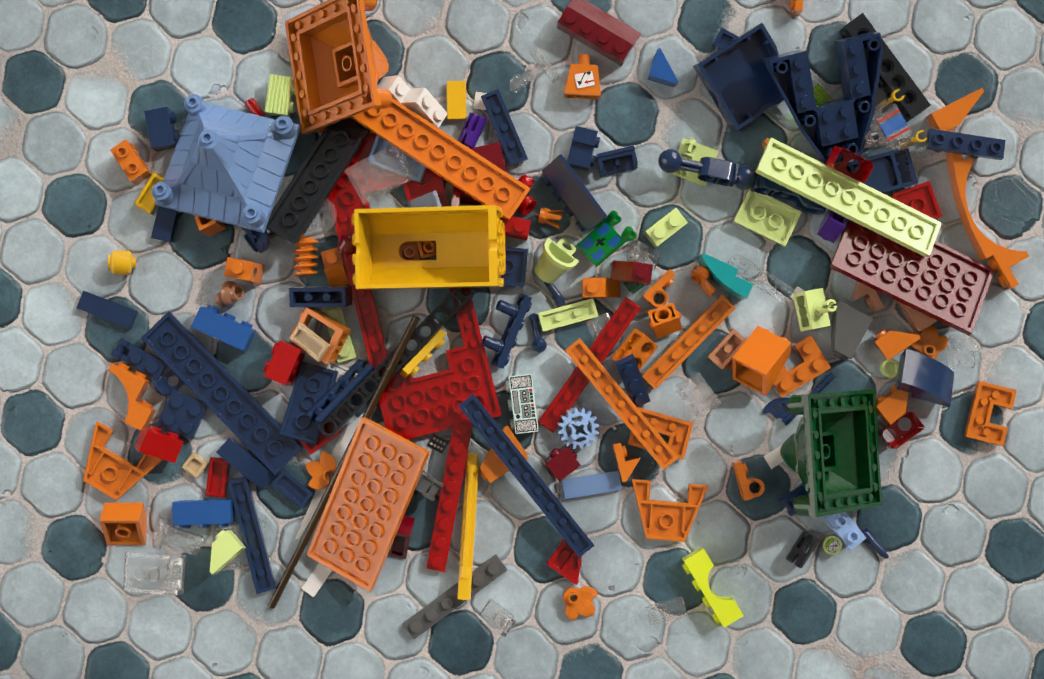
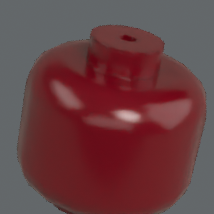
[337,234,356,255]

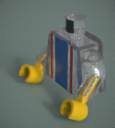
[865,89,927,151]

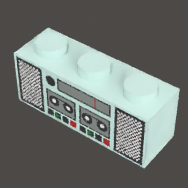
[505,374,538,434]

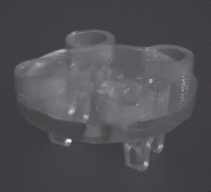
[307,199,337,235]

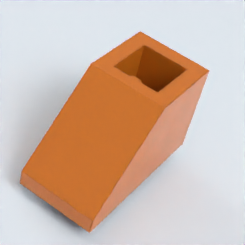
[875,383,908,425]

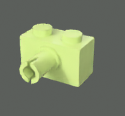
[793,288,837,332]

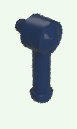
[529,313,547,353]

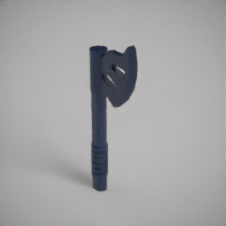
[762,372,835,426]

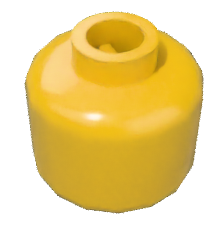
[108,250,136,275]

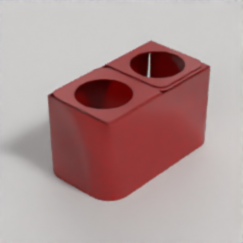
[825,146,873,182]
[878,411,925,449]

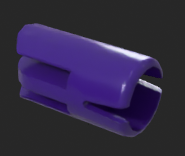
[457,112,487,148]

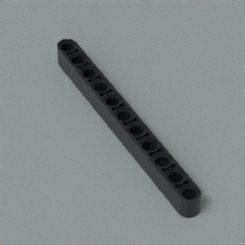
[320,288,476,437]

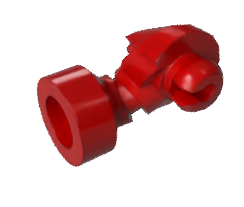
[517,175,537,216]

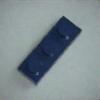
[615,354,651,407]

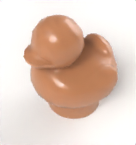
[214,281,244,308]

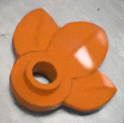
[691,265,717,297]
[910,325,948,359]
[306,451,336,490]
[563,586,598,621]

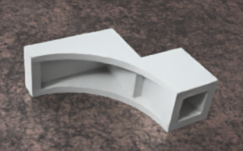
[377,75,447,128]

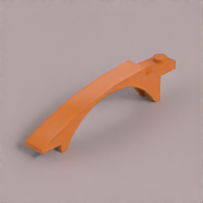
[946,152,1029,289]

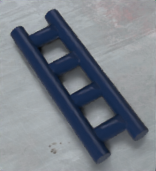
[306,359,374,424]

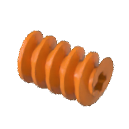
[293,237,319,277]

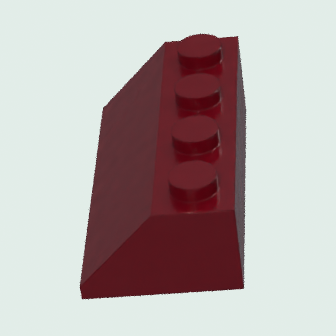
[557,0,641,66]

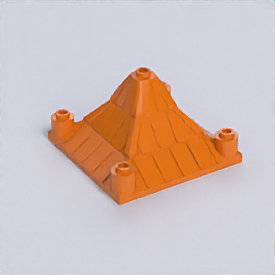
[285,0,392,134]

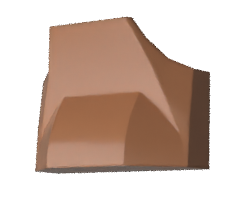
[707,329,746,370]

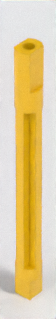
[457,453,479,600]

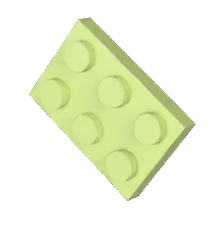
[733,188,802,247]

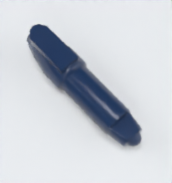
[544,282,565,307]
[862,528,889,559]

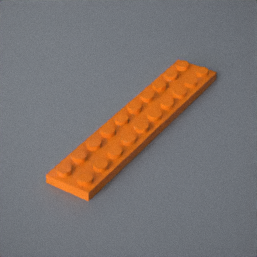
[350,98,531,221]

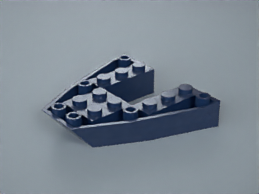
[762,32,883,165]

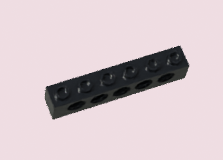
[840,13,931,122]

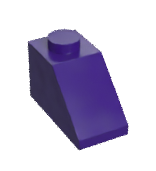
[817,209,848,243]

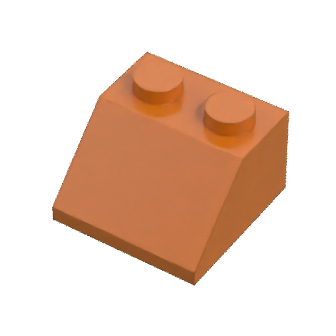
[99,502,147,545]

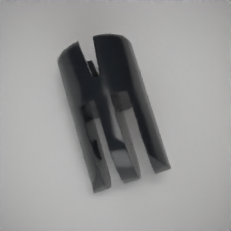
[786,530,820,568]

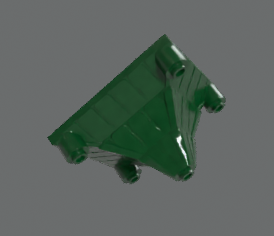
[780,389,882,518]

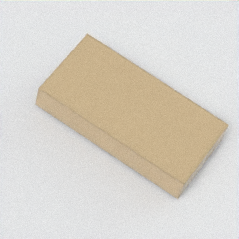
[289,323,331,362]

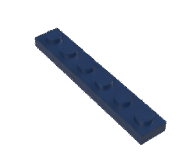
[228,477,277,594]

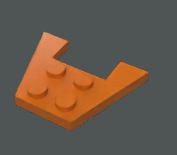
[83,421,163,500]
[631,479,709,542]

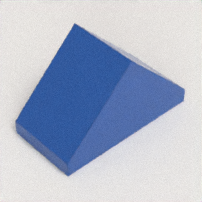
[647,48,678,87]

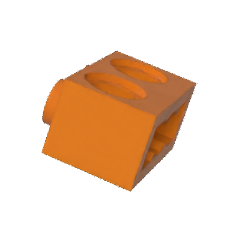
[110,139,152,185]
[612,328,658,371]

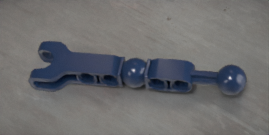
[658,149,826,215]

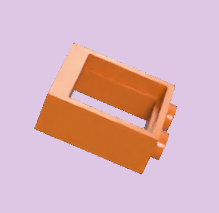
[289,307,351,364]

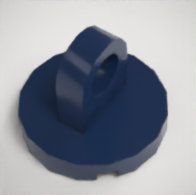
[241,227,277,253]

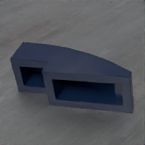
[216,437,276,490]

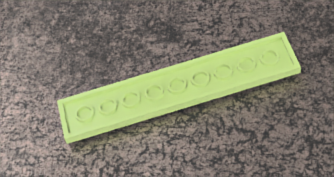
[755,138,941,258]

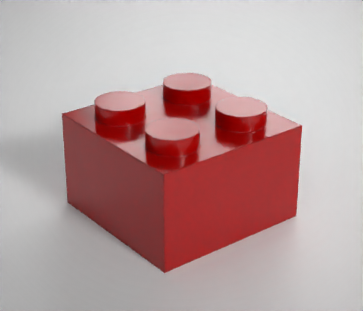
[263,340,306,386]

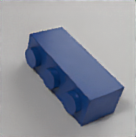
[191,305,256,351]
[172,499,235,529]

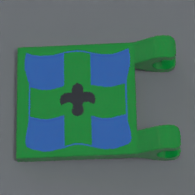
[577,210,637,267]

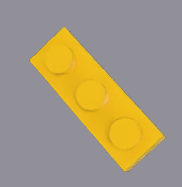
[400,329,447,379]

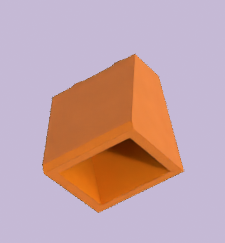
[732,326,791,397]

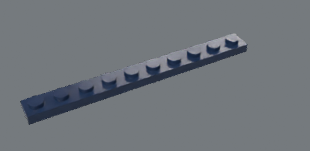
[458,393,595,558]

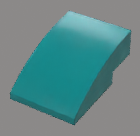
[697,253,753,301]

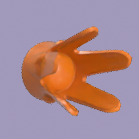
[534,208,563,229]

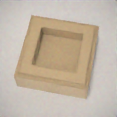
[181,452,209,479]

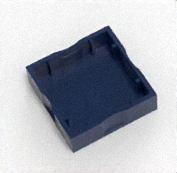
[693,23,784,131]

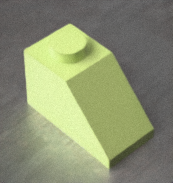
[210,530,246,574]

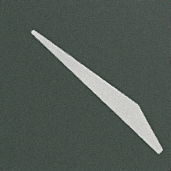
[295,406,377,540]

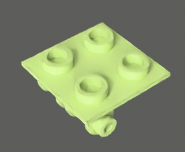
[670,138,719,187]

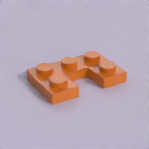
[773,335,831,398]
[964,381,1017,446]
[627,407,694,460]

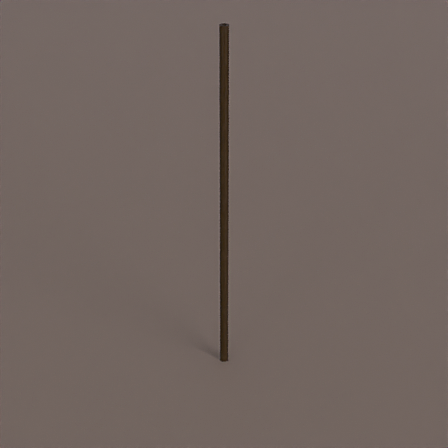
[268,315,420,609]

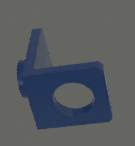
[151,369,185,396]

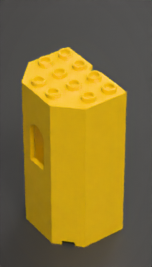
[352,205,506,290]

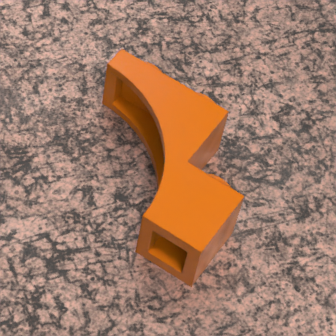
[108,362,157,431]

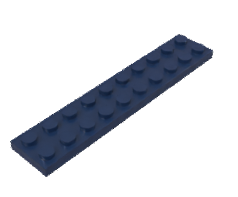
[141,311,303,475]

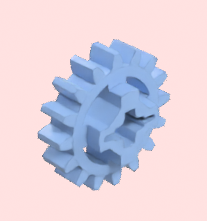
[557,407,599,449]

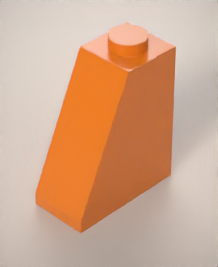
[479,425,529,483]

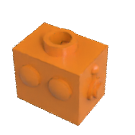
[648,303,683,338]

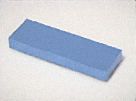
[562,470,622,499]

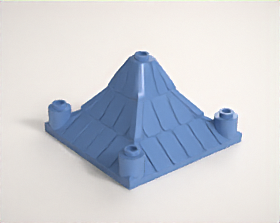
[152,94,301,233]

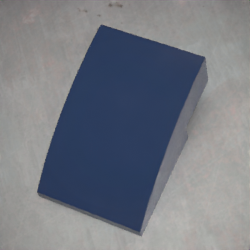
[896,349,954,407]

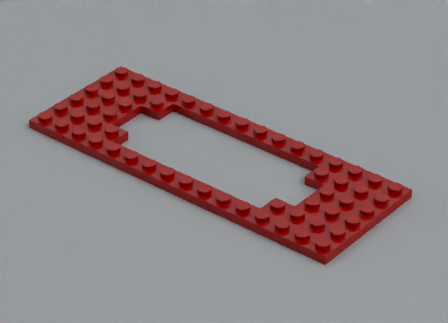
[328,133,502,440]

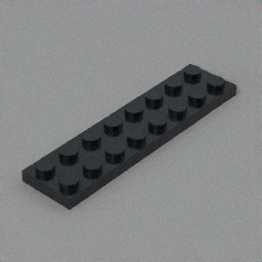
[266,117,370,246]

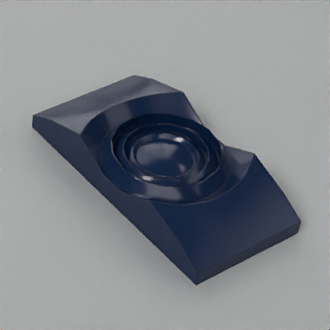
[839,147,918,193]

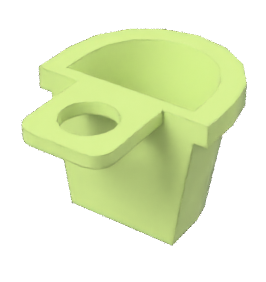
[534,238,579,283]

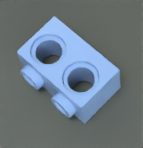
[822,512,866,550]

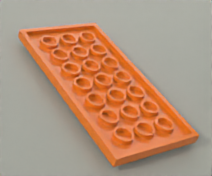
[306,417,430,592]

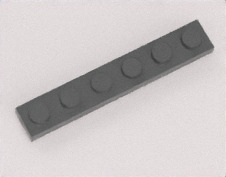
[403,554,507,639]

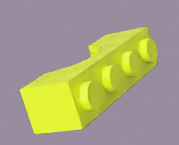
[682,547,744,628]

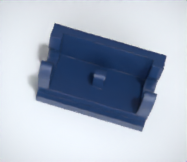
[596,145,638,177]

